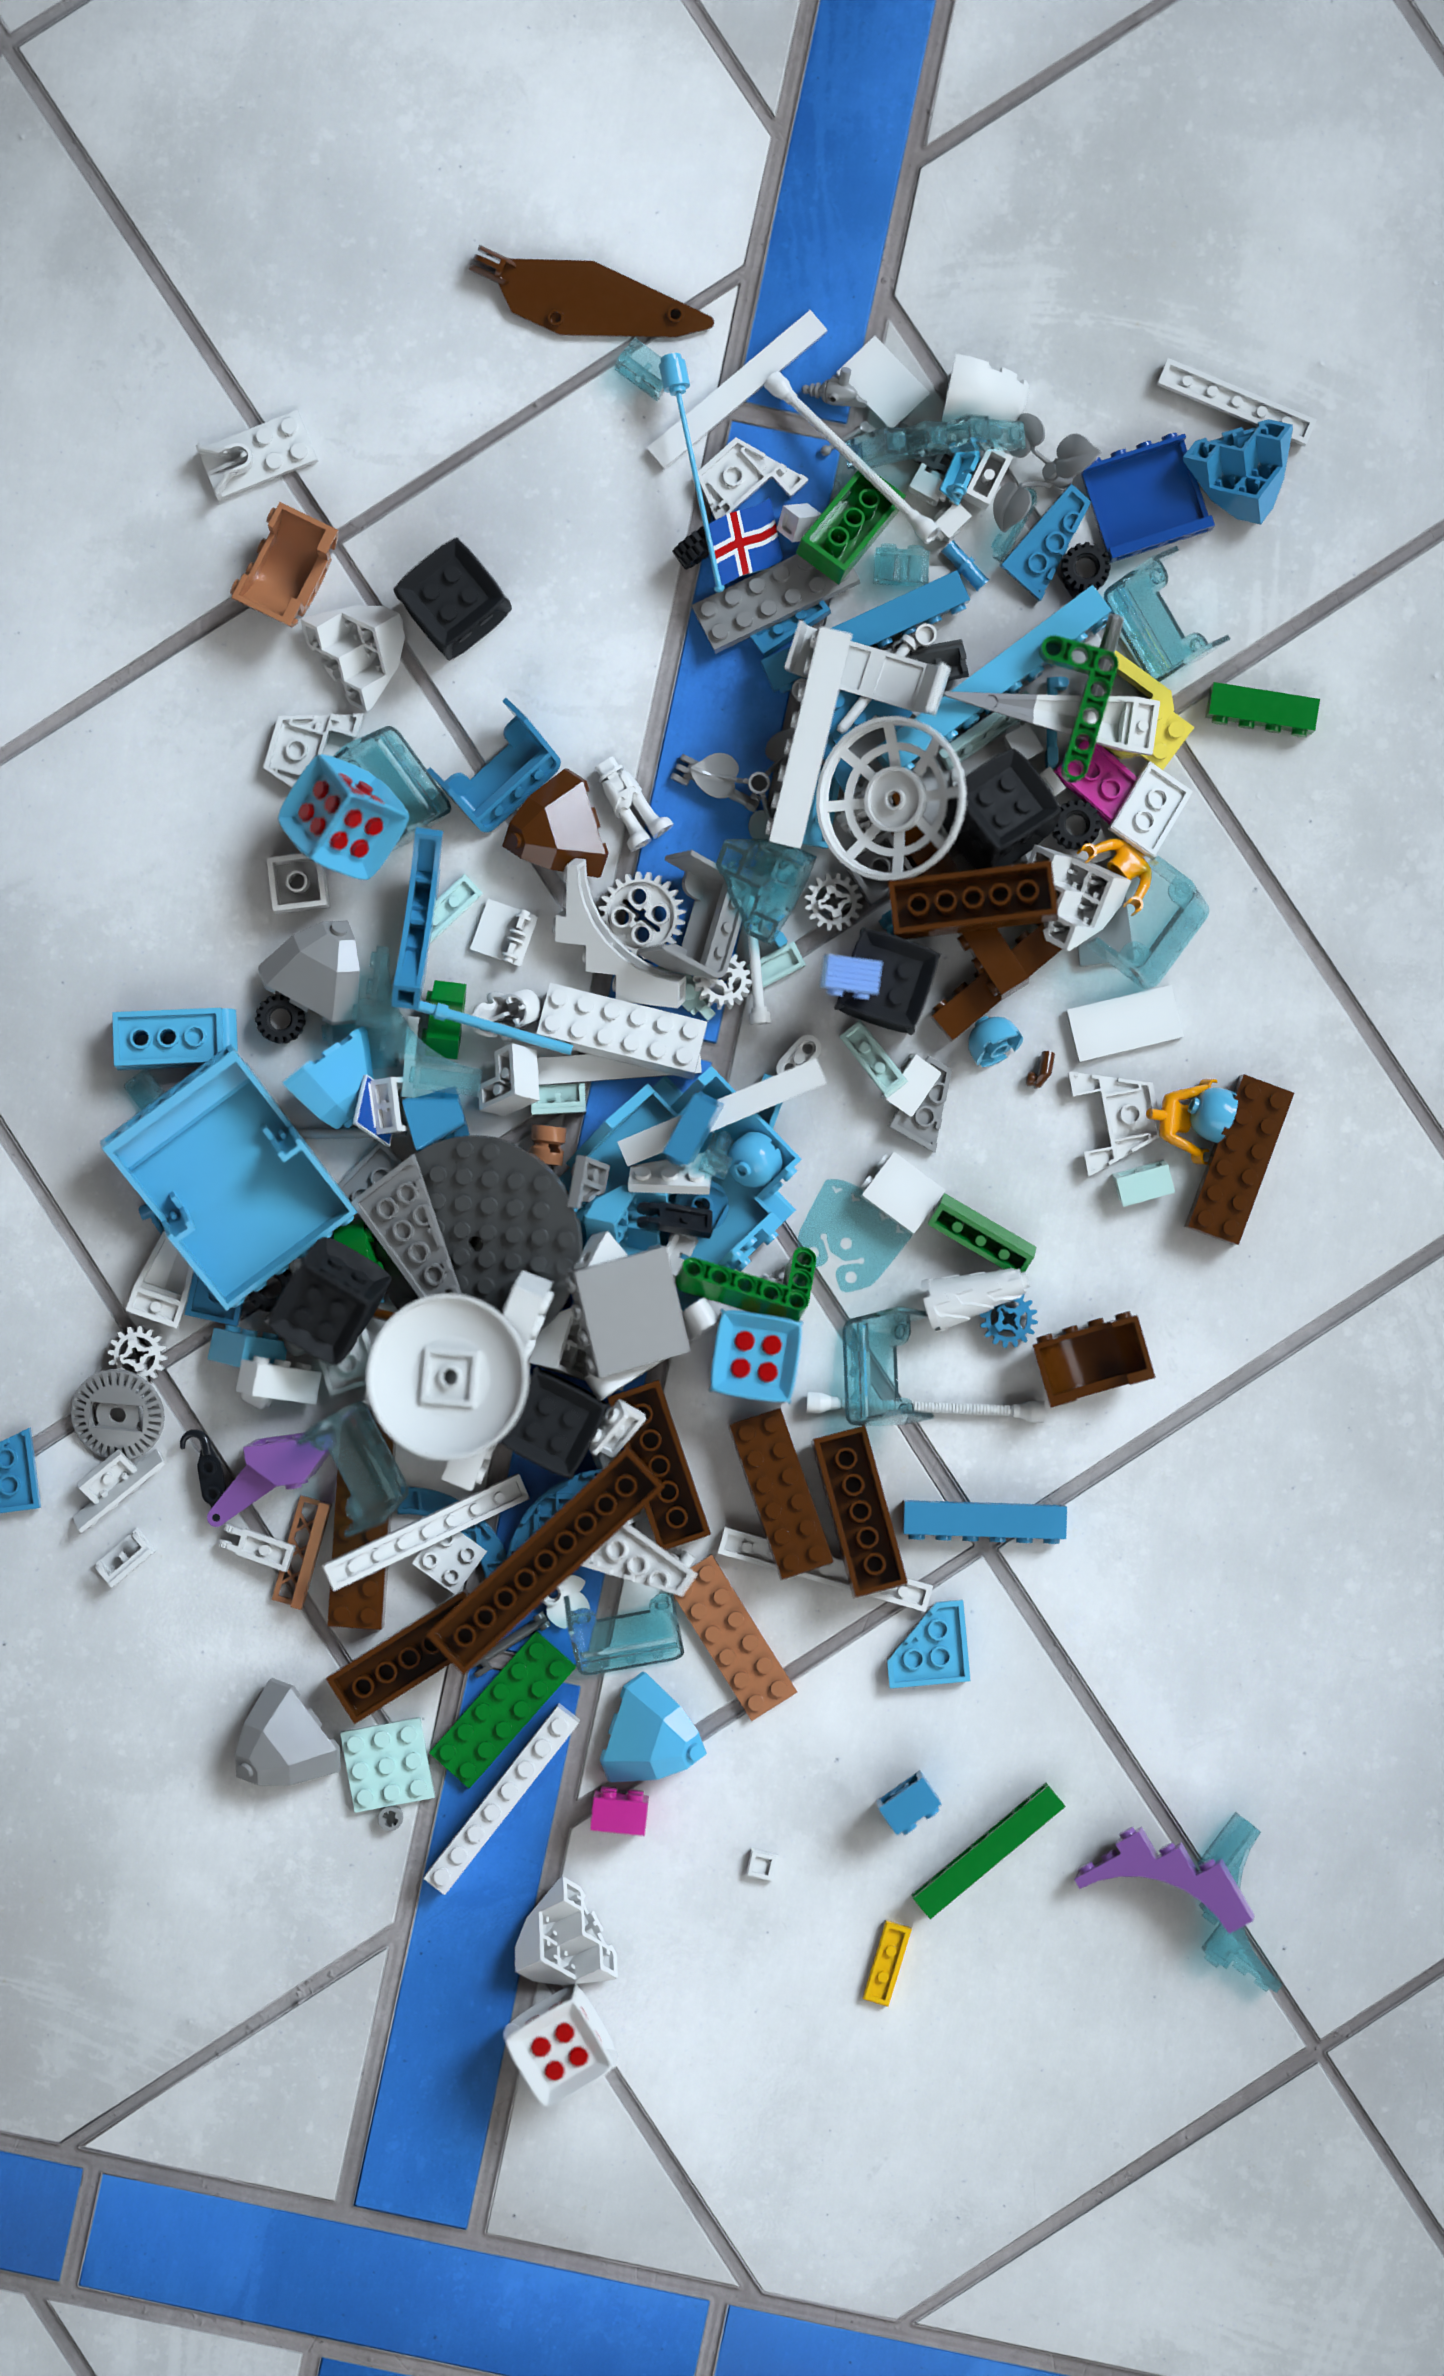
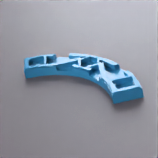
[507,1469,602,1558]
[395,1487,507,1579]

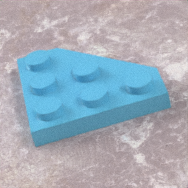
[887,1599,971,1688]

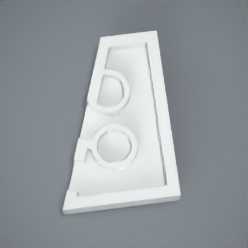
[628,1151,714,1195]

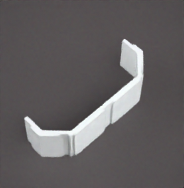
[784,620,951,716]

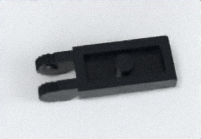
[637,1202,712,1239]

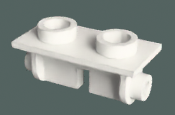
[666,1233,699,1282]

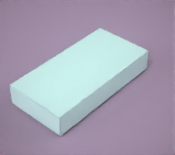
[746,941,806,988]

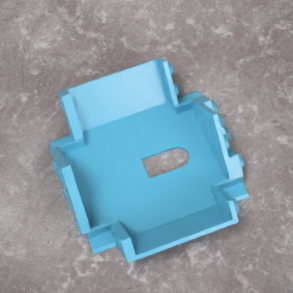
[559,1066,802,1312]

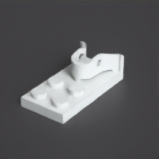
[196,410,318,501]

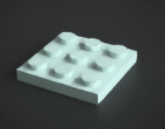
[340,1717,435,1813]

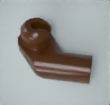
[1026,1051,1055,1089]

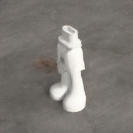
[595,757,674,852]

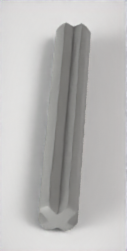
[1090,614,1124,696]

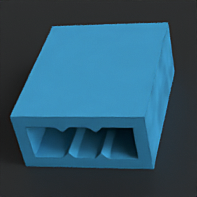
[663,1092,725,1167]

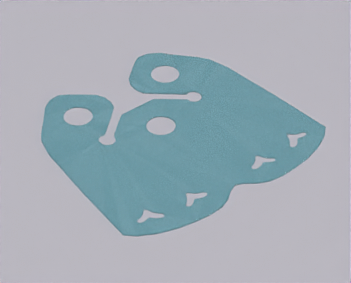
[798,1179,912,1292]

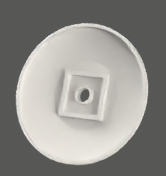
[367,1294,529,1460]

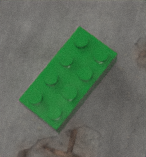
[796,471,906,585]

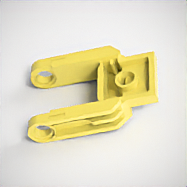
[1103,650,1195,770]

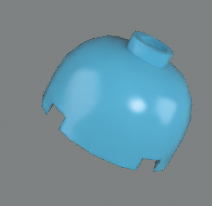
[968,1016,1023,1067]
[1188,1087,1238,1143]
[727,1132,783,1187]

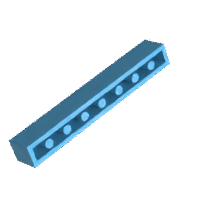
[760,570,970,694]

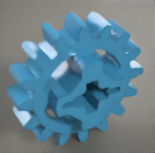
[979,1294,1038,1348]

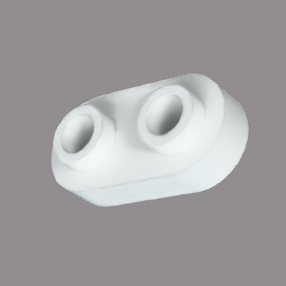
[776,1035,821,1074]

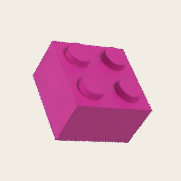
[590,1786,649,1836]

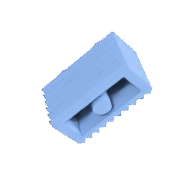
[820,955,882,999]

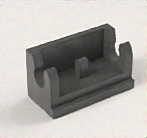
[909,639,969,681]

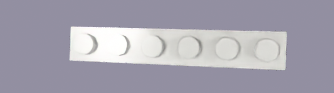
[1157,358,1316,447]

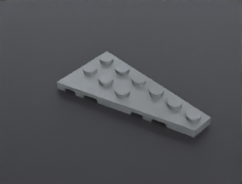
[351,1154,462,1299]

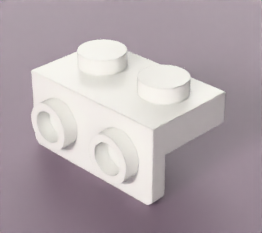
[589,1400,646,1458]

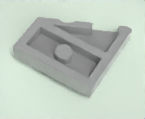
[567,1155,610,1209]

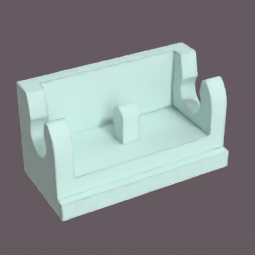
[531,1083,586,1116]
[1112,1160,1175,1207]

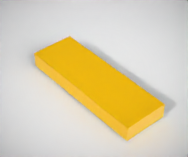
[862,1920,912,2007]

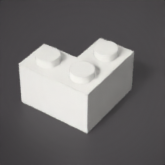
[478,1043,540,1116]

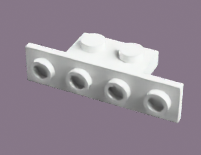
[73,1449,165,1533]

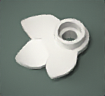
[542,1575,590,1629]

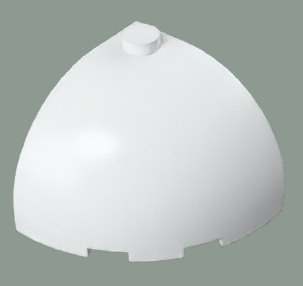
[938,354,1030,443]

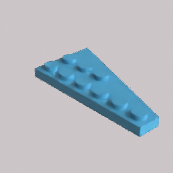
[0,1427,41,1513]

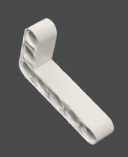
[584,1298,720,1401]

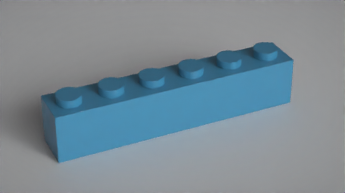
[903,1500,1067,1544]

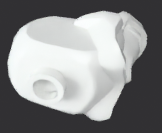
[472,989,542,1043]

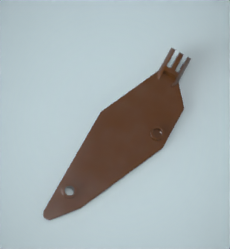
[469,245,714,337]

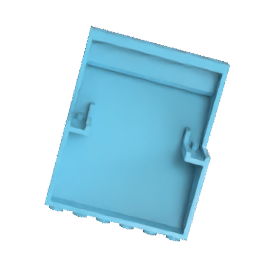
[100,1044,357,1311]

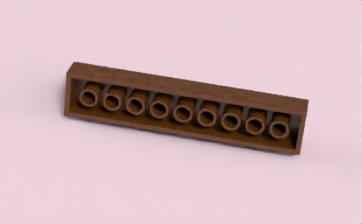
[426,1446,665,1675]

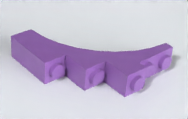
[1074,1826,1255,1934]

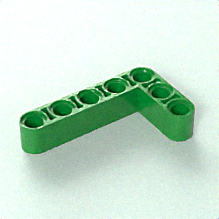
[1039,635,1119,783]
[675,1247,816,1322]

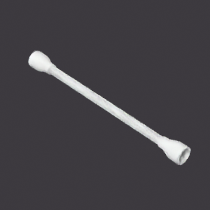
[764,371,941,544]
[806,1392,1045,1423]

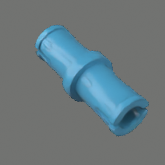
[941,540,990,591]

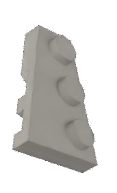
[888,1056,952,1153]

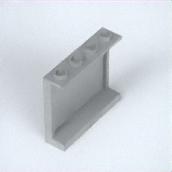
[565,1244,691,1378]

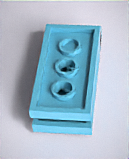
[112,1008,238,1071]

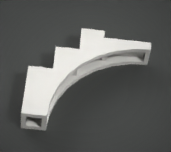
[552,858,686,1008]

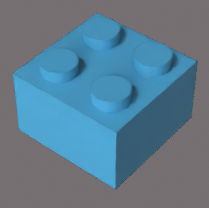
[876,1770,942,1835]

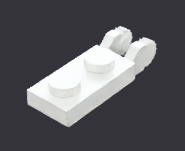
[218,1523,296,1572]

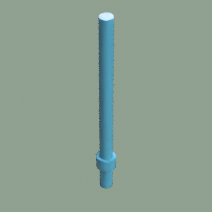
[416,1001,573,1055]

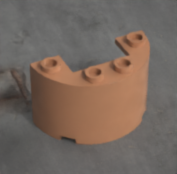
[230,502,338,627]

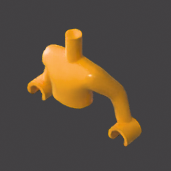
[1077,839,1152,916]
[1146,1079,1217,1165]

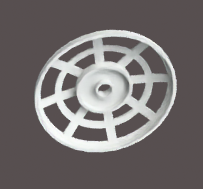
[816,716,966,881]

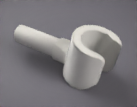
[668,1551,696,1568]

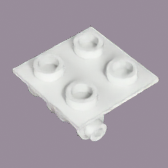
[470,899,539,967]
[412,1532,487,1595]

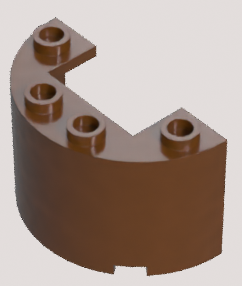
[1033,1311,1156,1408]

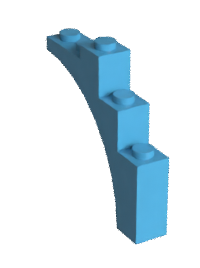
[391,827,443,1010]

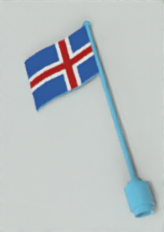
[659,353,783,593]

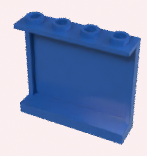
[1081,432,1215,563]

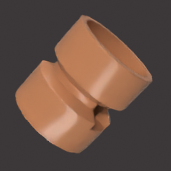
[529,1124,567,1166]

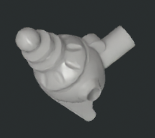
[802,367,868,408]

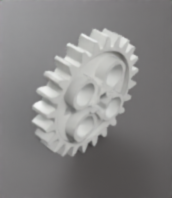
[598,872,686,959]

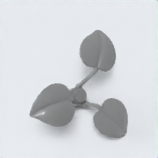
[993,413,1101,533]
[691,728,795,854]

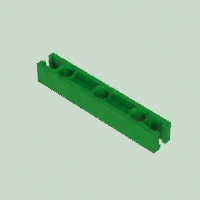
[911,1783,1066,1920]

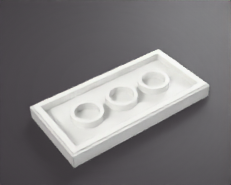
[1066,985,1184,1062]

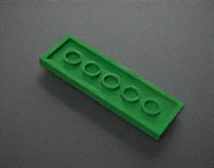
[429,1630,577,1789]

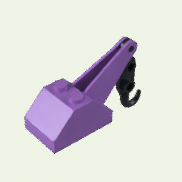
[180,1428,337,1527]

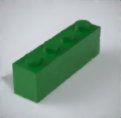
[1205,682,1320,738]
[927,1193,1037,1273]

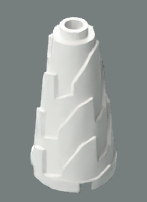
[921,1268,1030,1333]

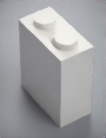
[860,1152,946,1235]

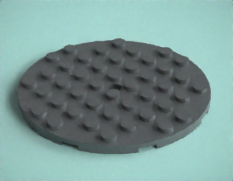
[374,1135,583,1331]

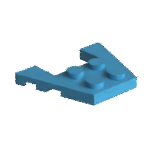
[822,690,913,794]

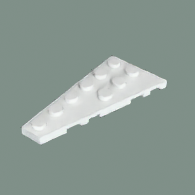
[581,1523,698,1597]

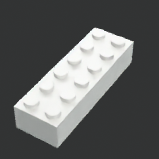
[536,983,707,1080]

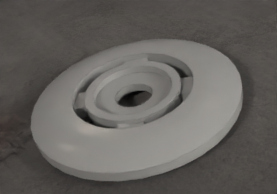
[71,1369,165,1460]

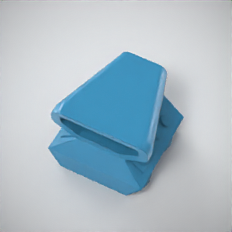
[402,1086,470,1152]

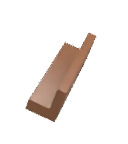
[272,1495,332,1610]

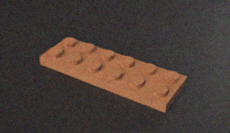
[673,1554,797,1721]

